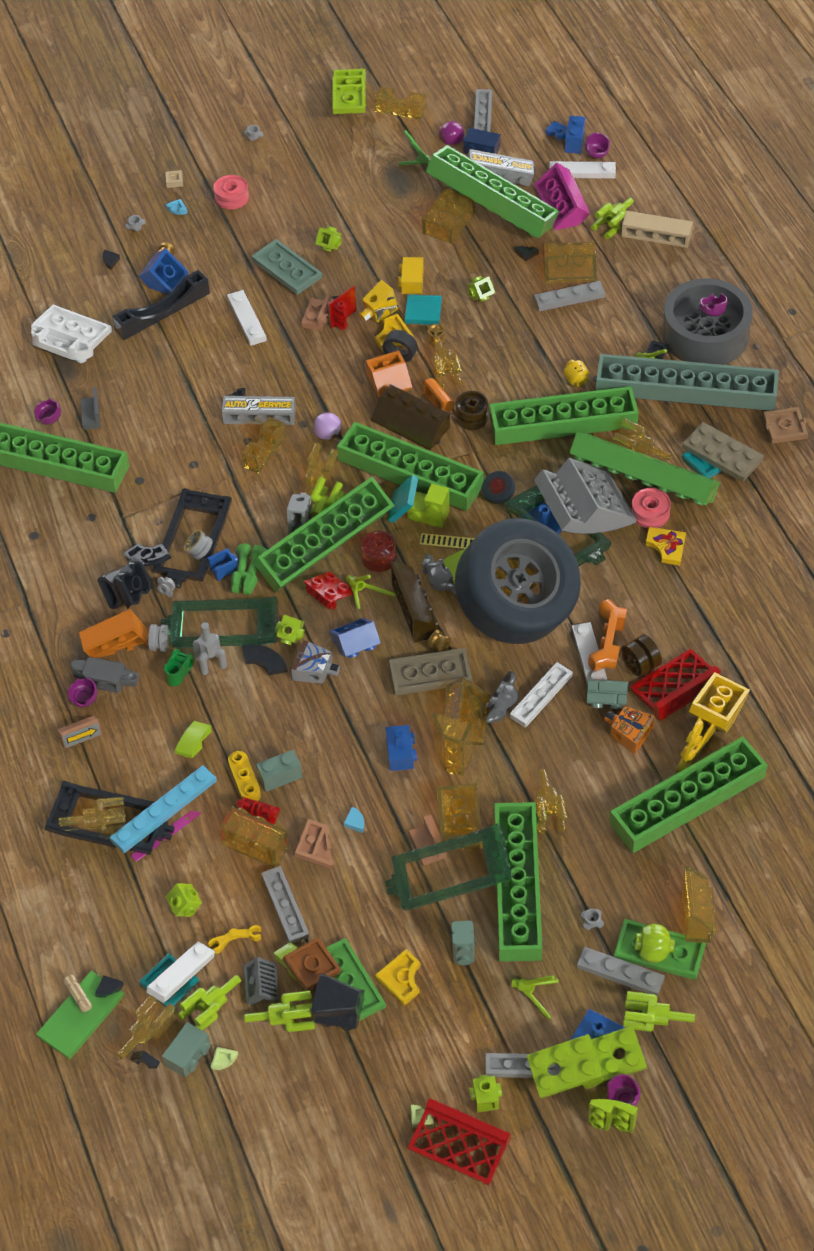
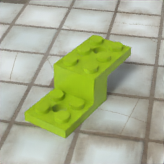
[333,69,366,114]
[526,1026,648,1099]

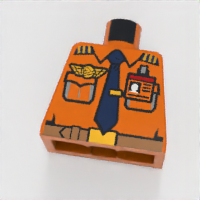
[604,707,655,754]

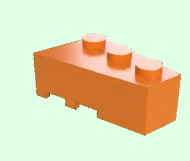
[79,609,149,658]

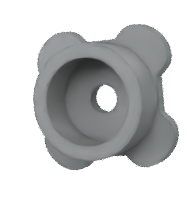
[244,125,263,141]
[126,215,145,231]
[157,577,175,597]
[581,909,604,930]

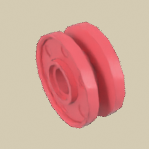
[214,175,249,210]
[631,488,671,528]

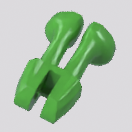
[231,543,267,595]

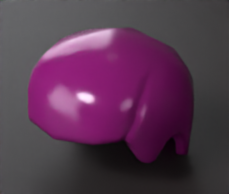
[439,121,464,145]
[585,133,610,158]
[699,294,727,317]
[34,398,61,425]
[68,677,98,708]
[607,1074,640,1106]

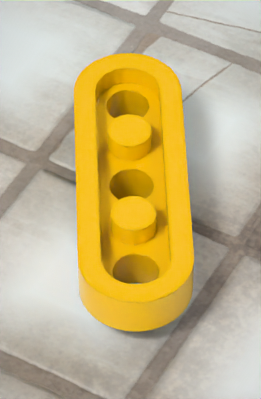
[228,751,261,801]

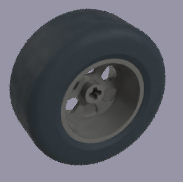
[455,518,581,644]

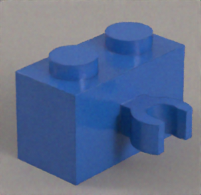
[555,116,586,154]
[386,725,417,771]

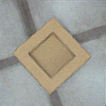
[165,170,183,188]

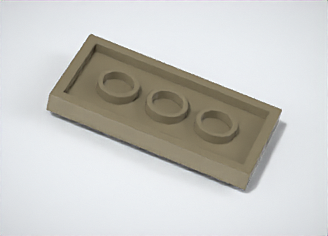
[682,422,764,482]
[389,648,472,696]

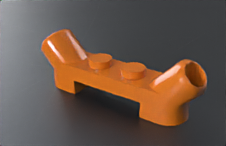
[588,599,627,672]

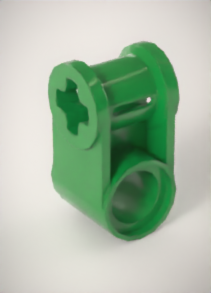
[164,649,195,687]

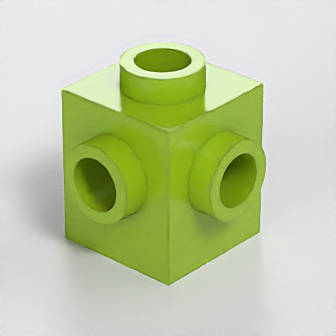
[315,226,342,252]
[467,276,495,302]
[275,615,305,645]
[165,883,202,917]
[469,1075,502,1113]

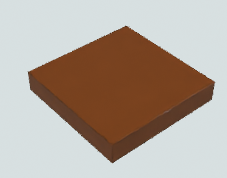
[282,937,342,991]

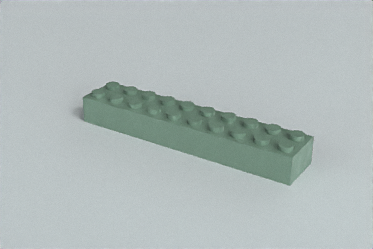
[596,354,779,411]

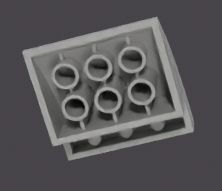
[534,458,637,534]

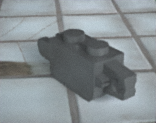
[71,657,139,693]

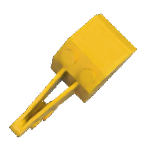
[676,672,750,772]

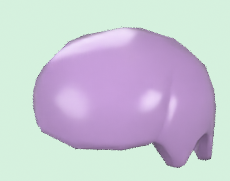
[313,413,342,440]

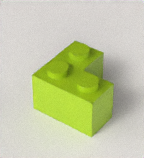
[407,484,450,528]

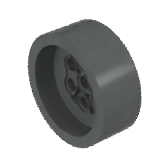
[662,278,753,365]

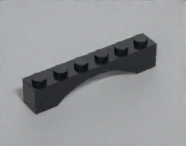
[112,270,210,340]

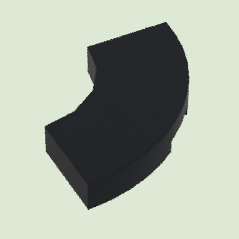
[124,543,172,566]
[242,644,288,676]

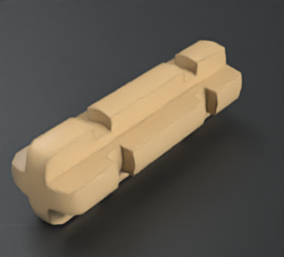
[64,974,92,1013]

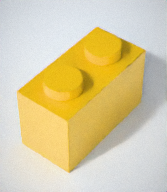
[398,257,424,294]

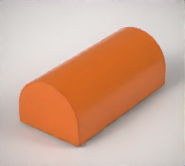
[423,378,454,412]

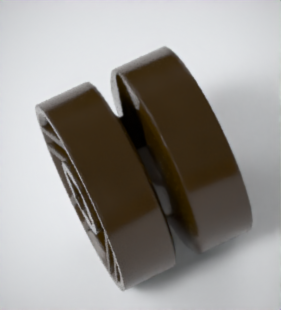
[456,391,488,430]
[621,634,662,677]

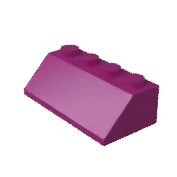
[534,162,590,230]

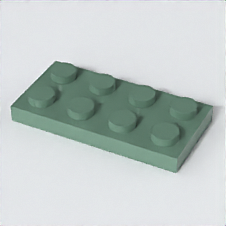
[251,239,322,295]

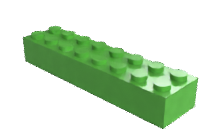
[426,145,559,238]
[490,386,639,445]
[337,422,484,511]
[0,423,129,493]
[570,432,721,505]
[253,477,394,593]
[609,736,767,853]
[495,802,542,962]

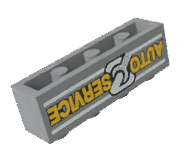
[467,149,534,186]
[222,396,296,425]

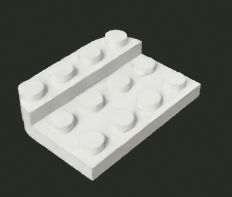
[31,305,112,363]

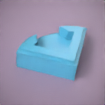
[165,199,187,215]
[344,807,365,833]

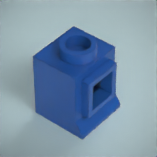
[208,548,239,581]

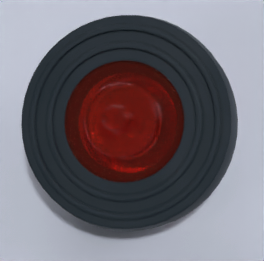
[482,471,515,504]

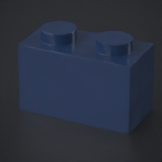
[463,128,501,154]

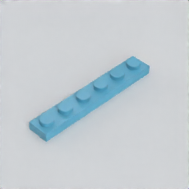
[110,765,217,854]

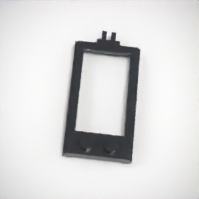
[152,488,232,588]
[45,780,175,855]

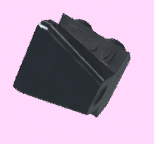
[97,557,151,609]
[311,974,365,1031]

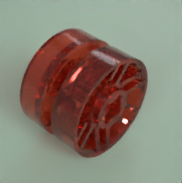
[361,531,396,572]

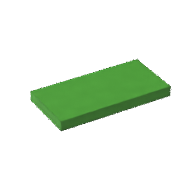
[614,919,707,980]
[326,938,386,1021]
[36,971,125,1060]

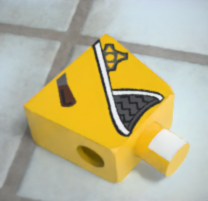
[359,280,398,322]

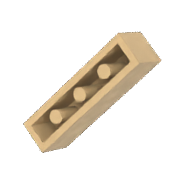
[622,211,693,248]

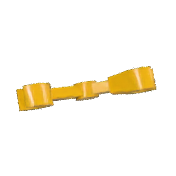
[208,925,261,954]

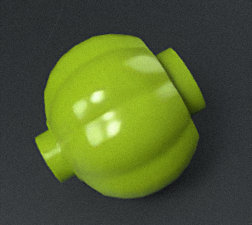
[634,924,675,963]

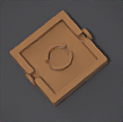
[763,407,808,444]

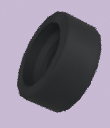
[382,330,418,363]

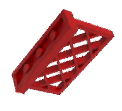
[630,648,721,721]
[408,1098,511,1186]

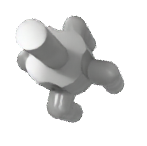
[193,622,227,675]

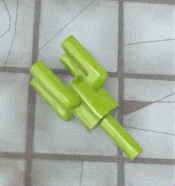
[590,198,634,240]
[310,477,345,517]
[177,975,241,1031]
[244,990,316,1032]
[623,991,695,1032]

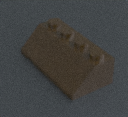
[371,384,450,451]
[390,561,439,643]

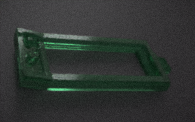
[505,485,611,566]
[160,596,279,648]
[385,824,512,911]

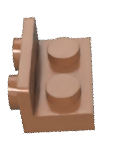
[301,295,331,331]

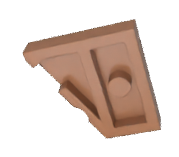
[294,819,333,869]

